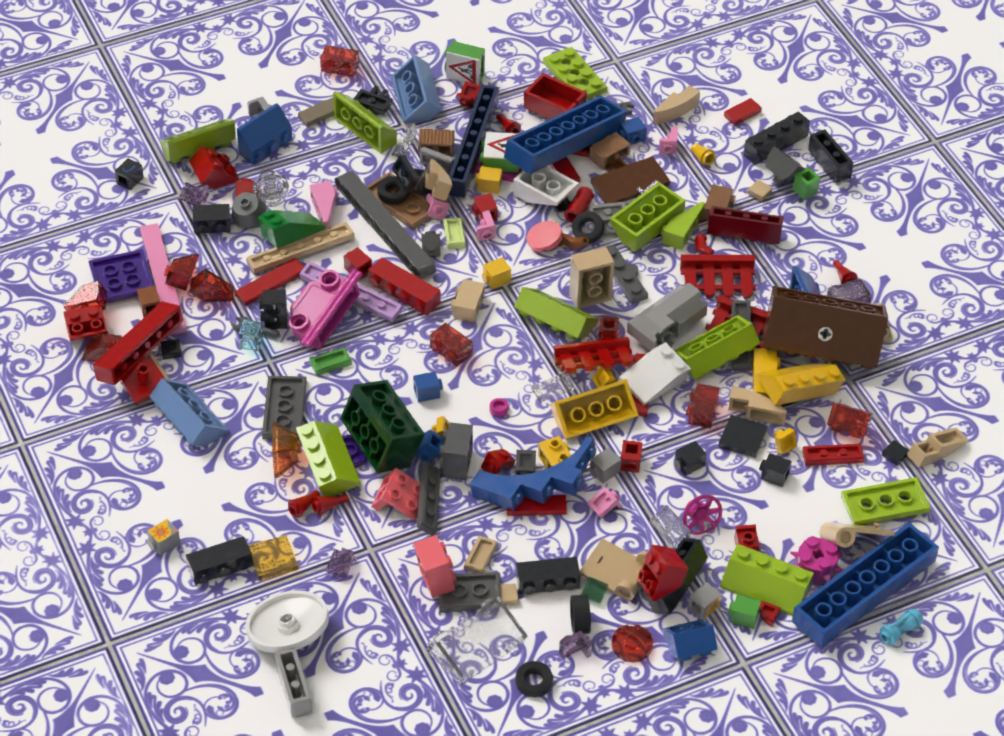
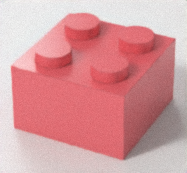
[413,535,457,598]

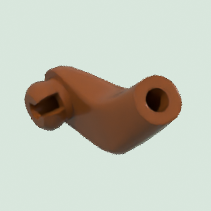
[558,233,589,250]

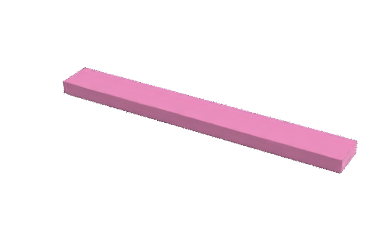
[140,223,187,336]

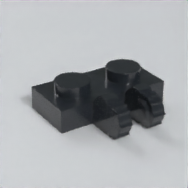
[353,86,392,115]

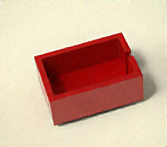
[523,73,587,119]

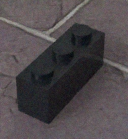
[808,129,854,183]
[186,536,253,585]
[516,557,581,594]

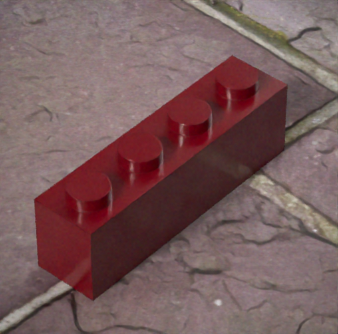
[707,206,784,244]

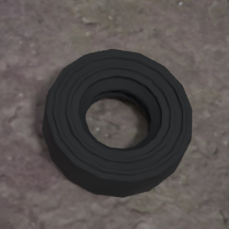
[377,176,410,205]
[572,211,605,244]
[515,661,553,698]

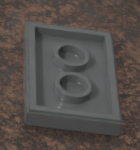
[439,572,501,612]

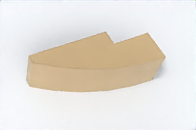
[653,85,700,125]
[425,159,452,201]
[728,386,787,425]
[907,427,969,468]

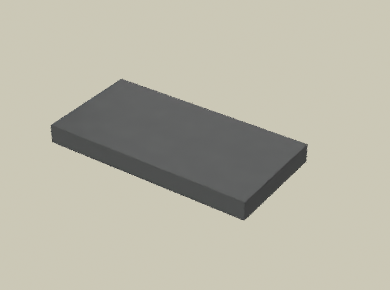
[262,376,307,440]

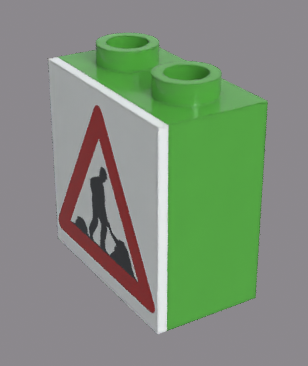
[445,41,485,85]
[480,132,519,173]

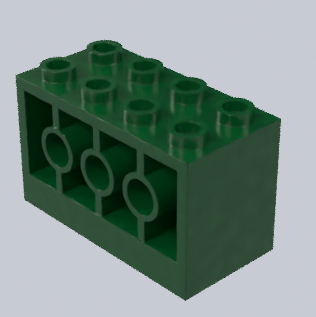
[340,380,425,473]

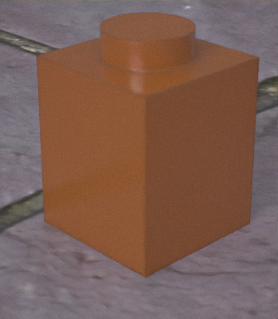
[137,285,160,318]

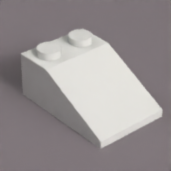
[513,166,579,206]
[619,342,691,405]

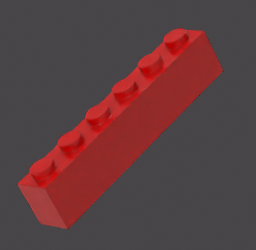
[93,301,184,385]

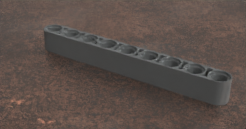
[335,171,436,279]

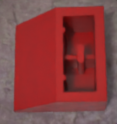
[189,146,240,189]
[63,304,108,341]
[637,544,689,601]

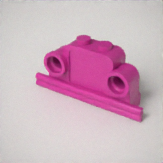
[288,269,363,350]

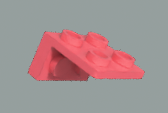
[371,468,420,520]

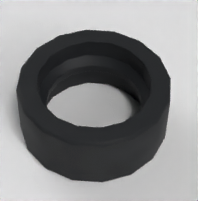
[570,594,591,634]

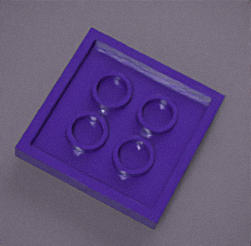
[88,249,154,305]

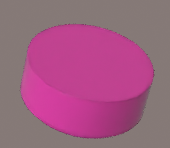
[489,398,509,417]

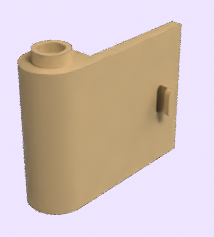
[819,522,895,548]
[580,538,647,601]

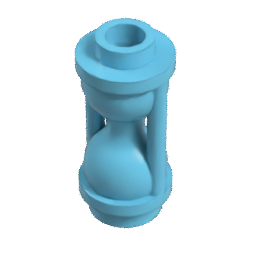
[880,609,923,645]

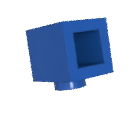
[618,117,647,145]
[413,371,443,402]
[415,429,444,462]

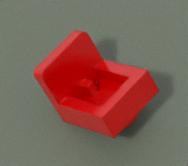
[456,81,481,107]
[235,178,256,198]
[481,449,516,474]

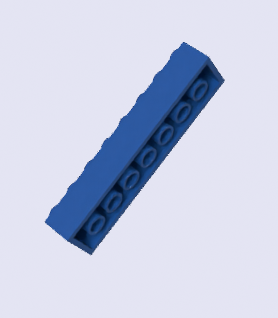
[504,95,627,174]
[792,522,939,648]

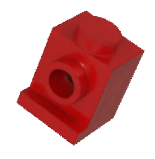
[620,440,643,473]
[734,524,760,552]

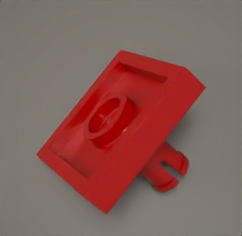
[119,357,165,405]

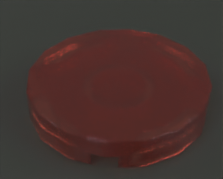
[611,624,653,663]

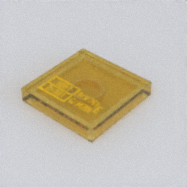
[248,535,298,580]

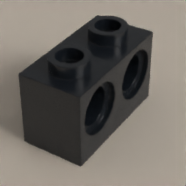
[259,289,288,329]

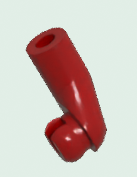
[694,234,714,255]

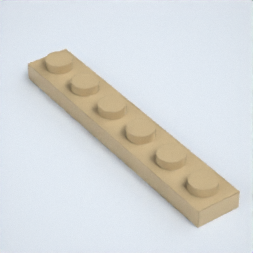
[246,222,355,274]

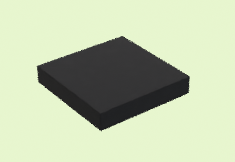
[718,415,768,458]

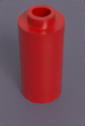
[564,187,594,223]

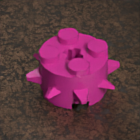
[790,536,844,585]

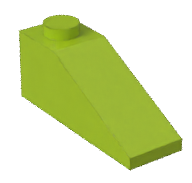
[661,202,705,250]

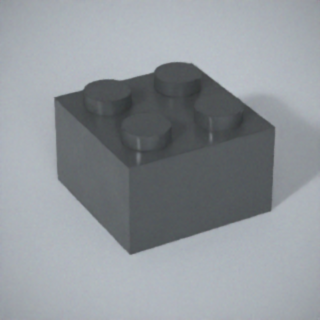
[440,422,473,481]

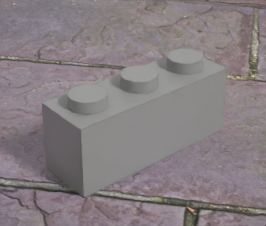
[275,647,312,718]

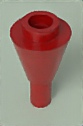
[496,114,521,134]
[833,260,858,287]
[288,490,320,518]
[312,494,349,516]

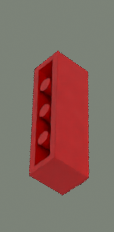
[368,257,441,316]

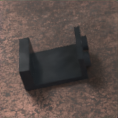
[392,155,434,194]

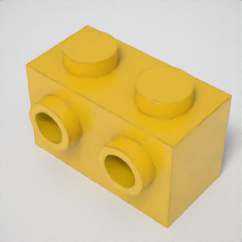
[538,436,571,469]

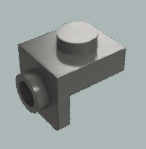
[421,231,441,257]
[515,450,536,475]

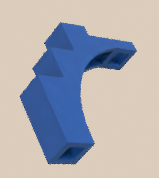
[469,436,597,511]

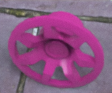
[682,495,723,535]

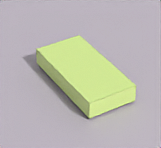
[443,217,466,249]

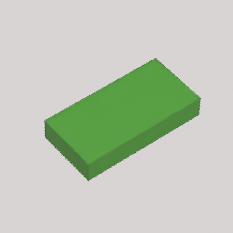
[309,347,352,376]

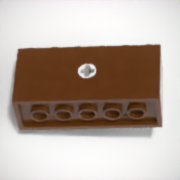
[762,286,889,369]

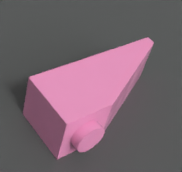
[310,180,338,230]

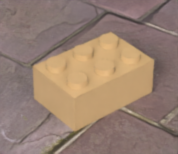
[569,247,614,309]

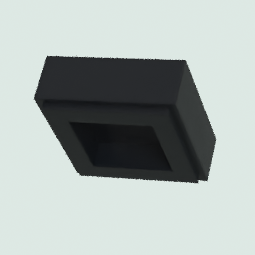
[160,339,182,360]
[882,440,909,466]

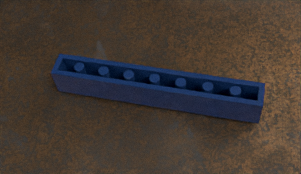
[449,84,499,198]

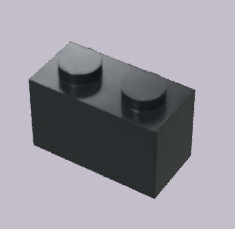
[193,204,231,234]

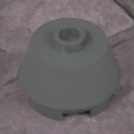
[231,192,267,229]

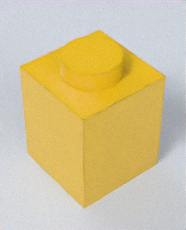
[475,166,502,194]
[481,257,511,289]

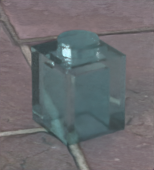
[239,320,263,351]

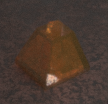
[272,422,302,478]

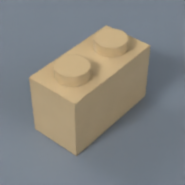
[451,279,485,322]

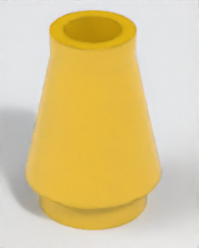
[691,143,716,166]

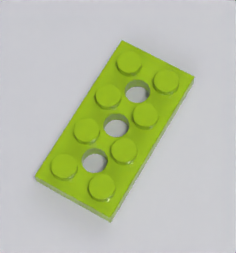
[542,47,608,100]
[841,477,931,525]

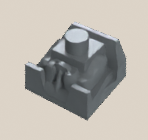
[765,146,805,186]

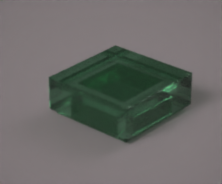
[581,577,609,604]

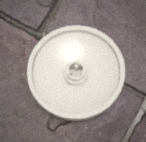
[245,590,329,653]

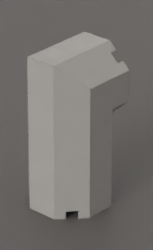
[627,283,708,351]

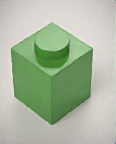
[792,167,821,200]
[728,594,761,629]

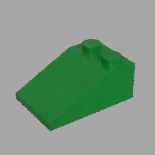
[258,210,326,248]

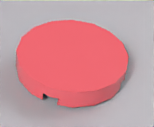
[526,221,563,252]

